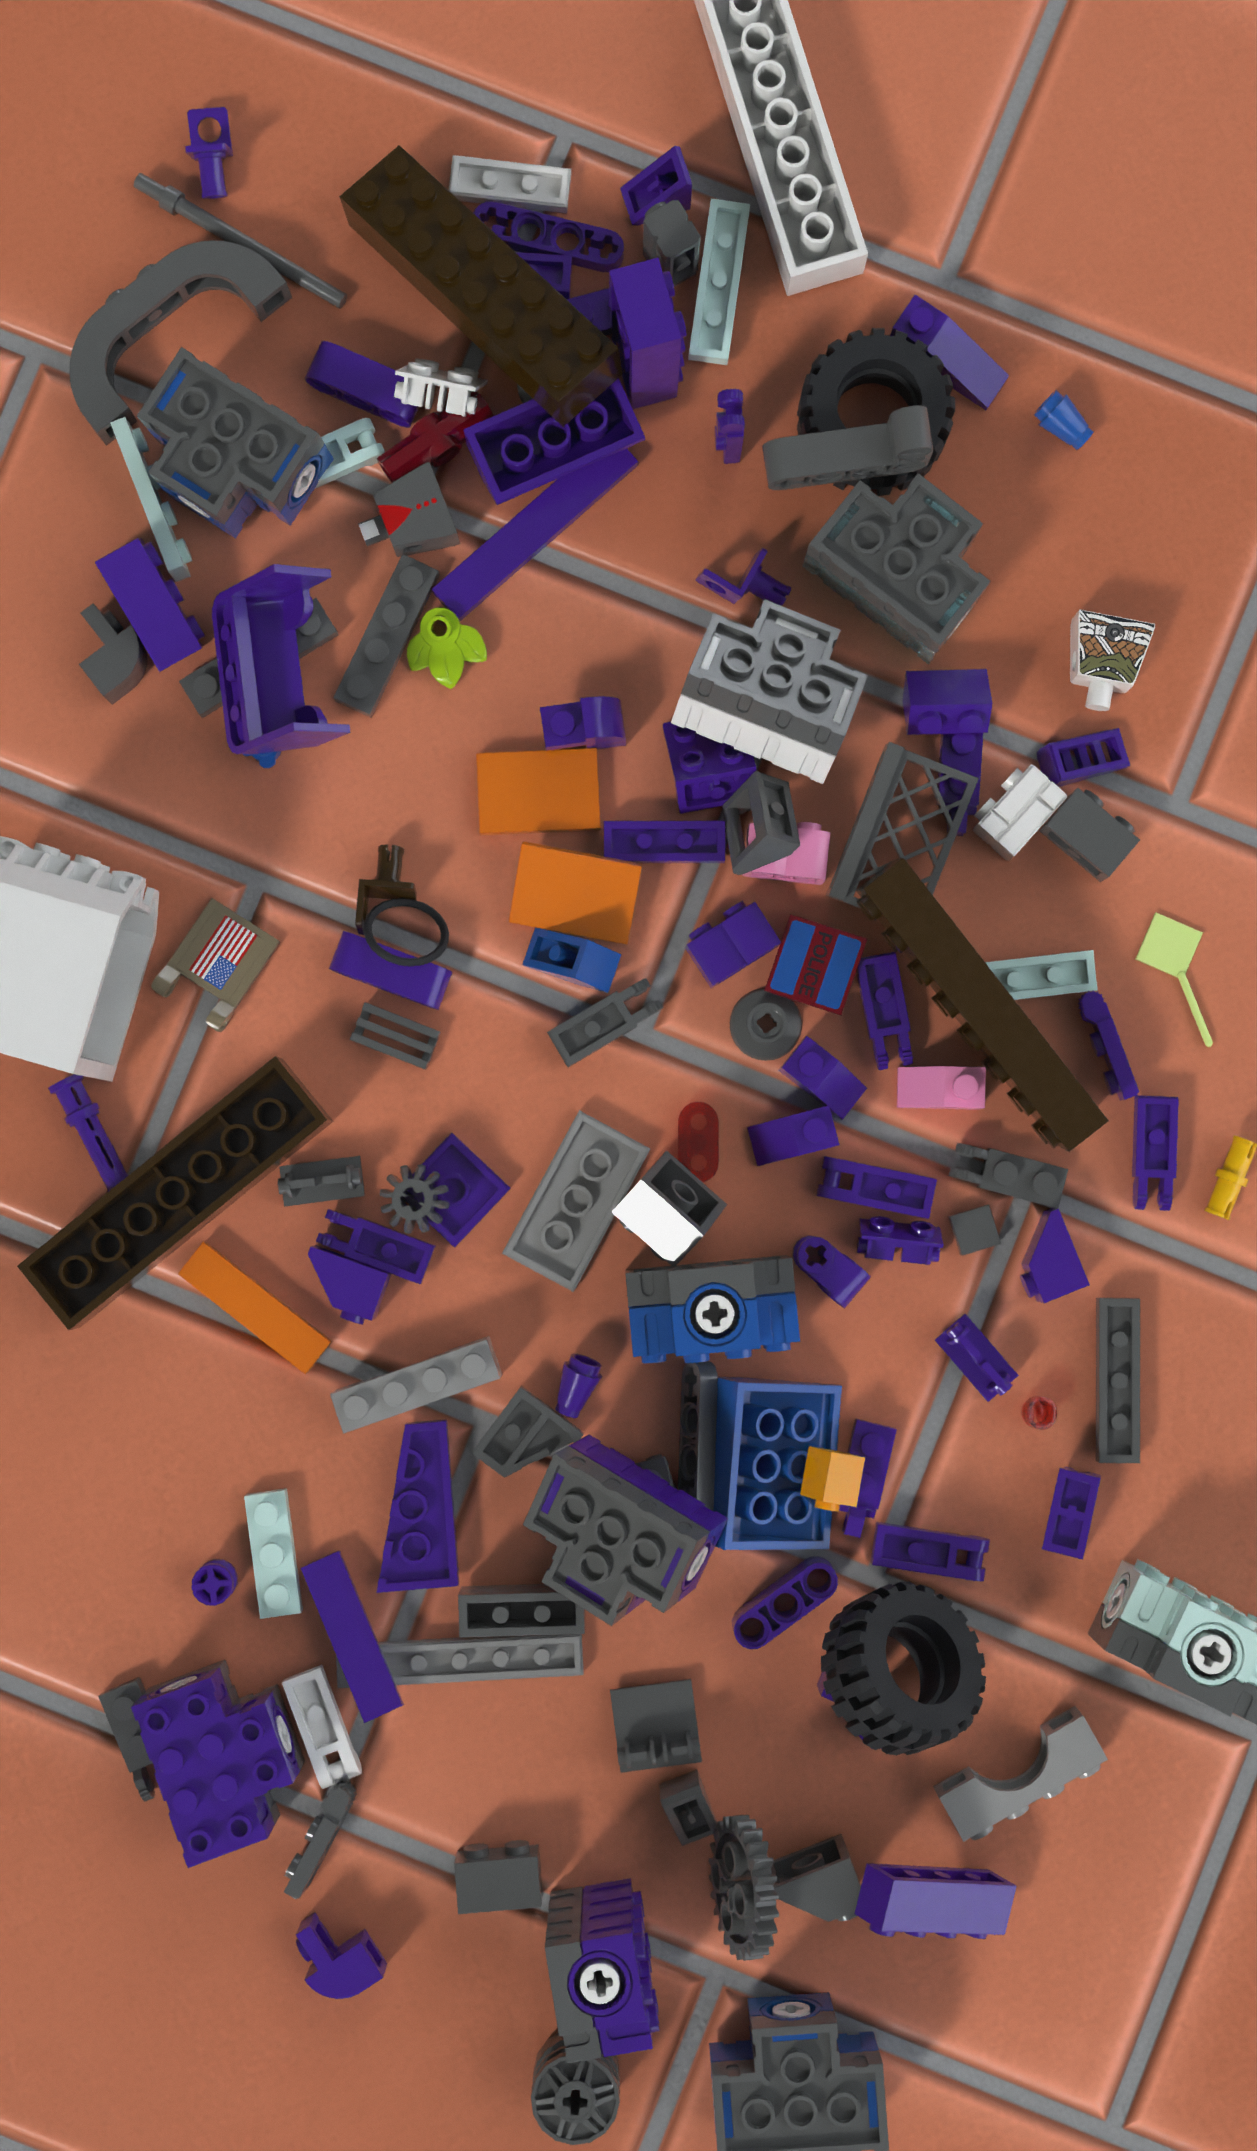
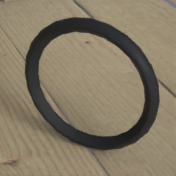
[363,898,449,966]

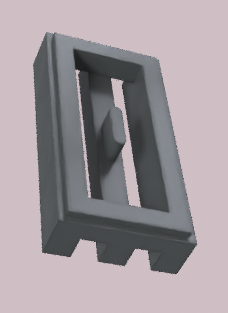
[350,1002,441,1070]

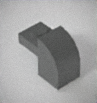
[79,603,147,705]

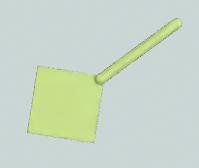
[1135,912,1213,1047]

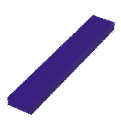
[432,448,638,621]

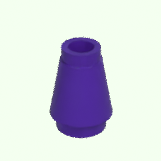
[555,1354,602,1418]

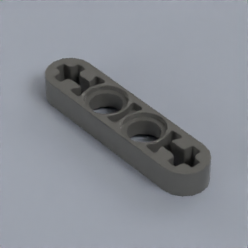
[678,1361,718,1511]

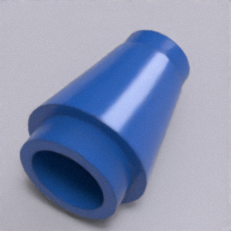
[1033,390,1094,450]

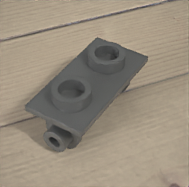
[278,1156,365,1207]

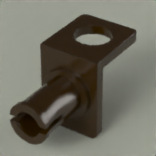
[355,844,417,935]

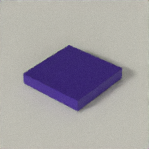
[405,1133,511,1247]

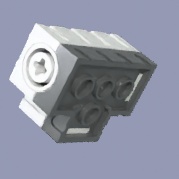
[671,599,868,784]

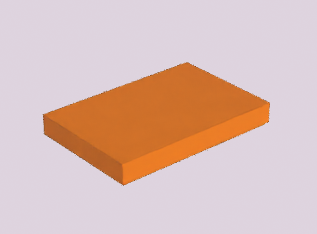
[476,748,601,836]
[509,841,643,945]

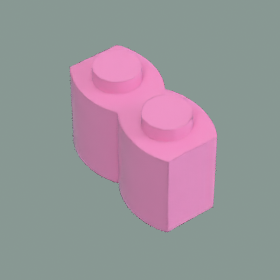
[742,822,830,885]

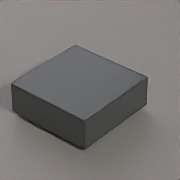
[948,1205,1001,1256]

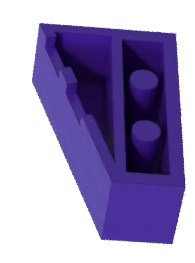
[95,538,205,672]

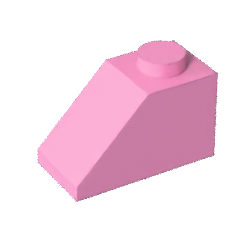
[897,1066,986,1110]

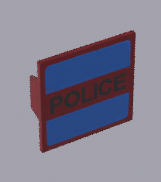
[764,914,868,1016]

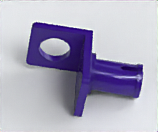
[185,107,233,199]
[695,548,791,606]

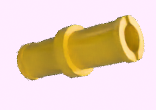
[1204,1135,1257,1220]

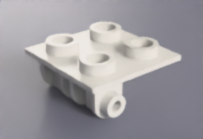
[394,358,488,417]

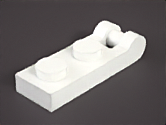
[282,1665,362,1789]

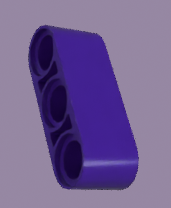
[305,341,427,428]
[329,931,453,1010]
[732,1556,838,1649]

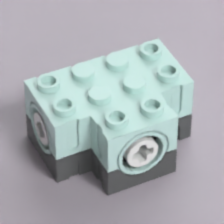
[1088,1559,1257,1725]

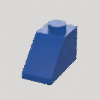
[522,927,621,993]

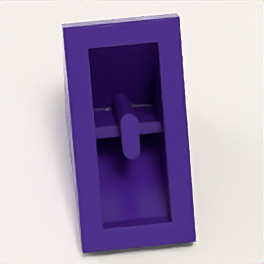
[620,146,692,226]

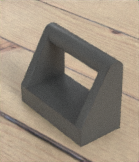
[722,771,800,875]

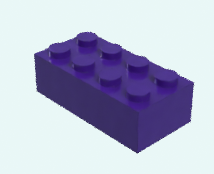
[609,257,687,409]

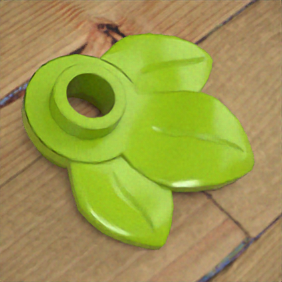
[407,607,487,689]

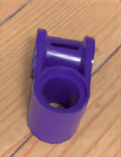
[792,1236,871,1309]

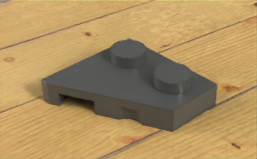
[472,1386,584,1478]

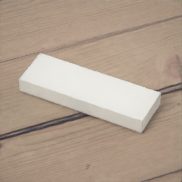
[449,155,571,213]

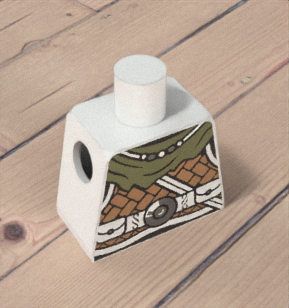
[1070,609,1155,711]

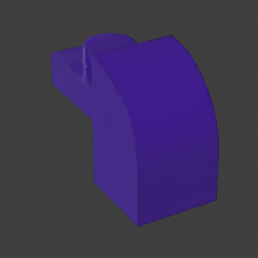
[540,696,626,751]
[296,1913,387,1999]

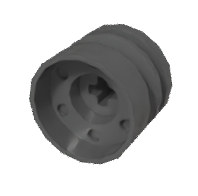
[531,2033,620,2145]

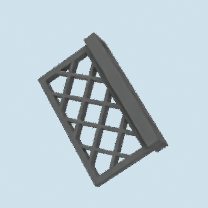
[826,742,979,908]

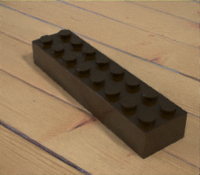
[339,145,623,427]
[856,858,1109,1152]
[17,1056,334,1330]

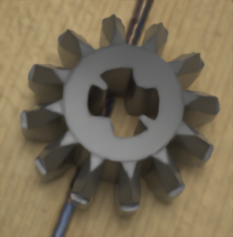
[380,1164,450,1234]

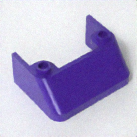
[212,564,351,754]

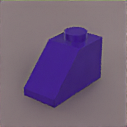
[778,1036,867,1120]
[747,1106,840,1166]
[1020,1208,1090,1303]
[308,1245,391,1325]

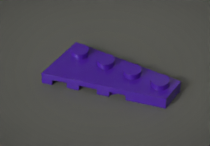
[376,1419,460,1593]

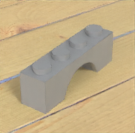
[330,1336,503,1434]
[933,1706,1108,1842]

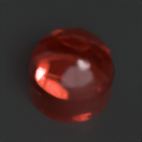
[1021,1396,1058,1430]

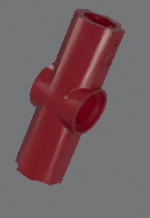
[377,391,494,483]

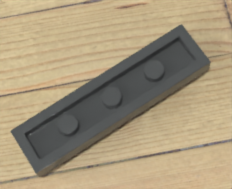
[333,554,440,718]
[179,598,339,718]
[1096,1298,1140,1463]

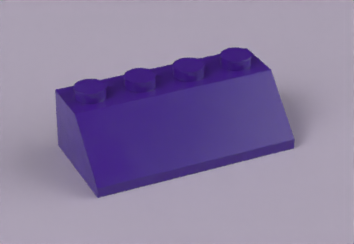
[463,378,645,505]

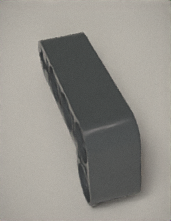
[762,406,933,490]

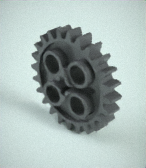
[709,1815,779,1961]

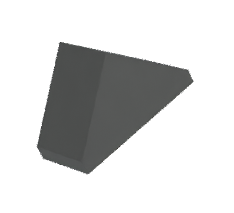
[659,1770,718,1846]

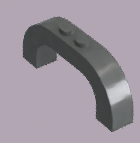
[69,240,292,446]

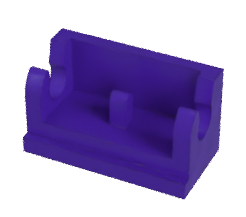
[1042,1467,1101,1560]

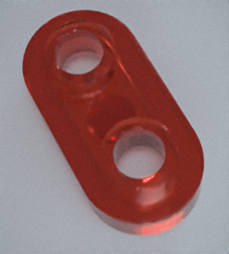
[678,1102,719,1182]

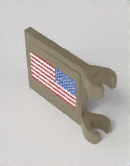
[151,898,280,1032]

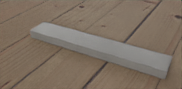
[336,1634,584,1688]

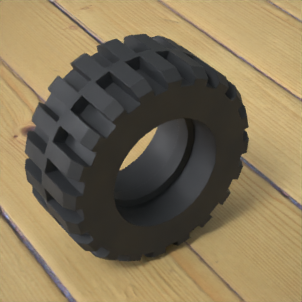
[797,328,955,496]
[821,1582,986,1756]

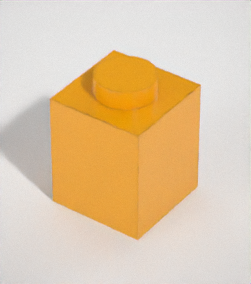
[800,1446,865,1512]

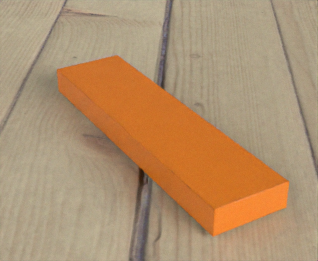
[178,1241,332,1375]

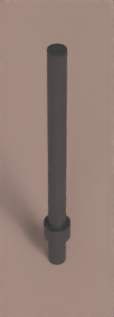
[134,173,347,309]

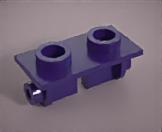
[857,1216,944,1265]
[935,1314,1019,1402]

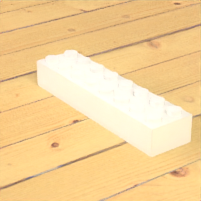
[694,0,868,296]

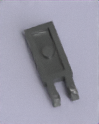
[547,978,664,1068]
[949,1143,1068,1208]
[98,1677,155,1802]
[284,1780,357,1899]

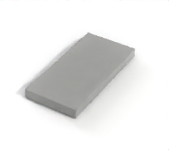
[502,1110,650,1292]

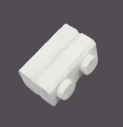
[973,764,1068,861]

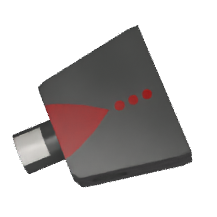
[358,462,460,557]

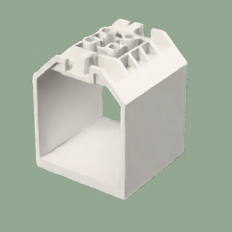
[0,836,159,1082]

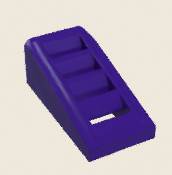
[1036,728,1130,787]

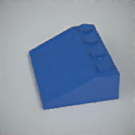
[713,1377,842,1550]

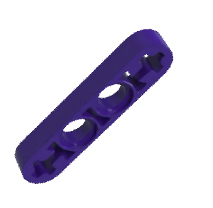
[473,201,624,272]

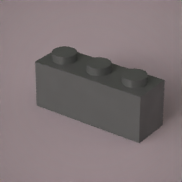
[458,1584,585,1638]

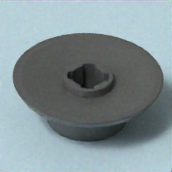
[730,988,802,1061]

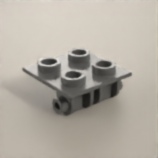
[610,1679,702,1773]

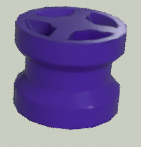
[191,1559,238,1606]

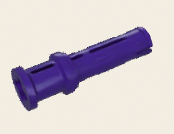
[48,1074,128,1192]

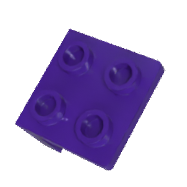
[663,722,756,814]

